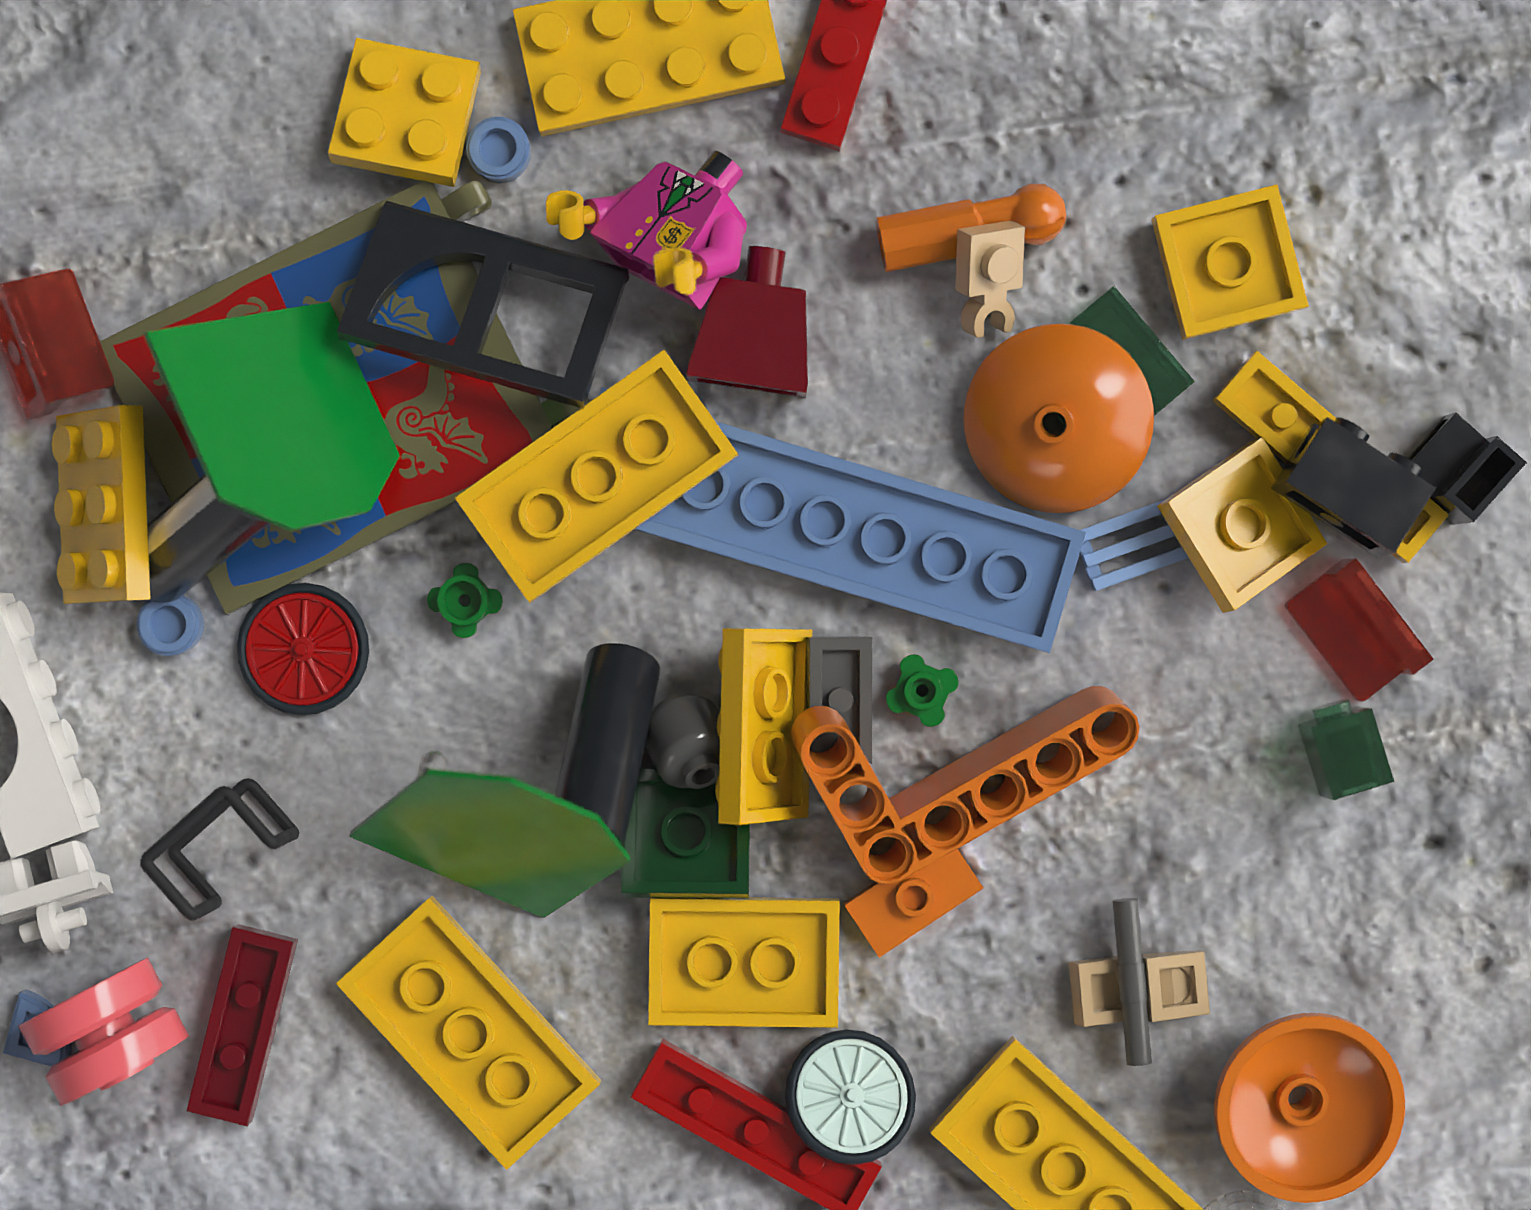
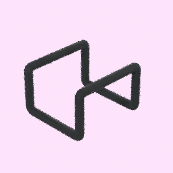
[140,778,299,921]

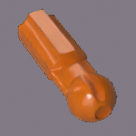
[875,183,1067,272]

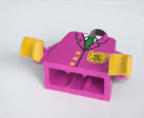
[546,151,747,310]

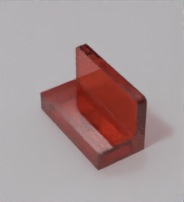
[0,268,114,420]
[1285,558,1434,702]

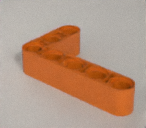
[791,686,1140,884]

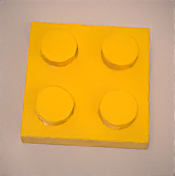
[328,38,481,187]
[1151,184,1309,341]
[1157,437,1327,613]

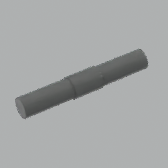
[1112,898,1152,1066]

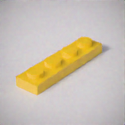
[1212,351,1449,563]

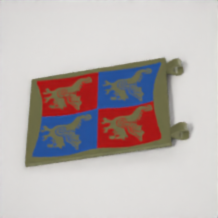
[94,181,590,614]

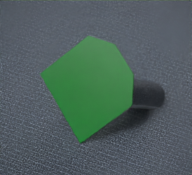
[144,301,400,603]
[349,643,660,918]

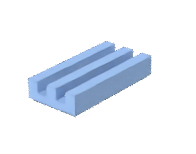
[1080,499,1189,591]

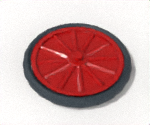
[237,583,369,715]

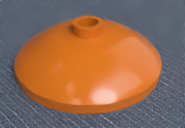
[963,323,1154,513]
[1214,1013,1405,1203]

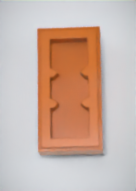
[844,849,983,958]

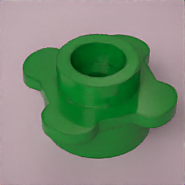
[427,563,503,638]
[886,654,959,727]

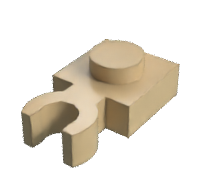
[955,221,1025,338]

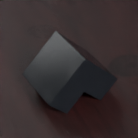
[1408,412,1527,525]

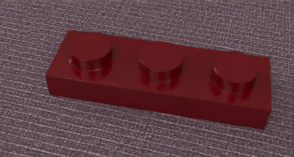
[186,924,298,1127]

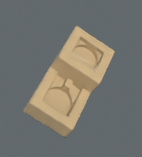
[1069,950,1210,1027]

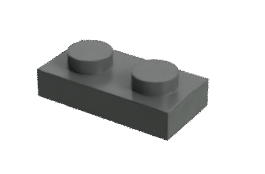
[806,636,872,764]

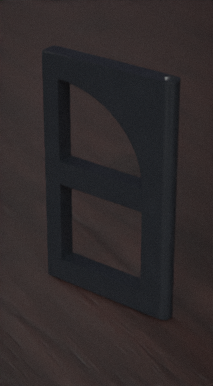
[337,201,630,409]

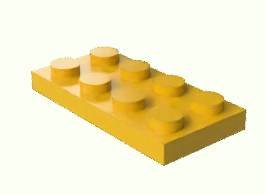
[513,0,785,137]
[455,350,739,603]
[336,895,601,1170]
[929,1035,1203,1210]

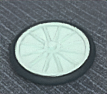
[785,1029,916,1165]

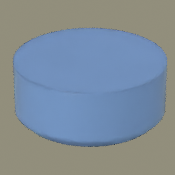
[466,117,531,183]
[136,595,204,656]

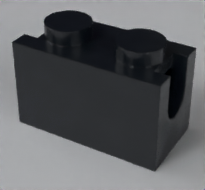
[1271,417,1436,558]

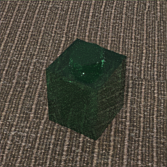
[1298,699,1395,800]

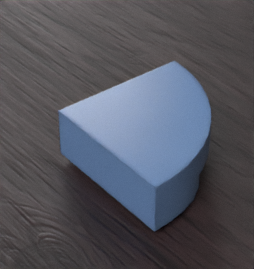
[3,989,72,1066]

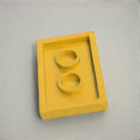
[52,405,150,604]
[715,628,813,825]
[648,897,840,1028]

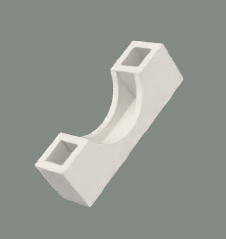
[0,593,100,859]

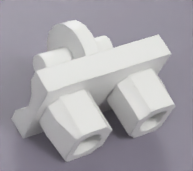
[0,841,113,953]

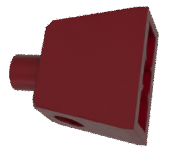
[687,246,808,398]

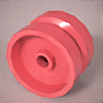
[18,957,189,1106]

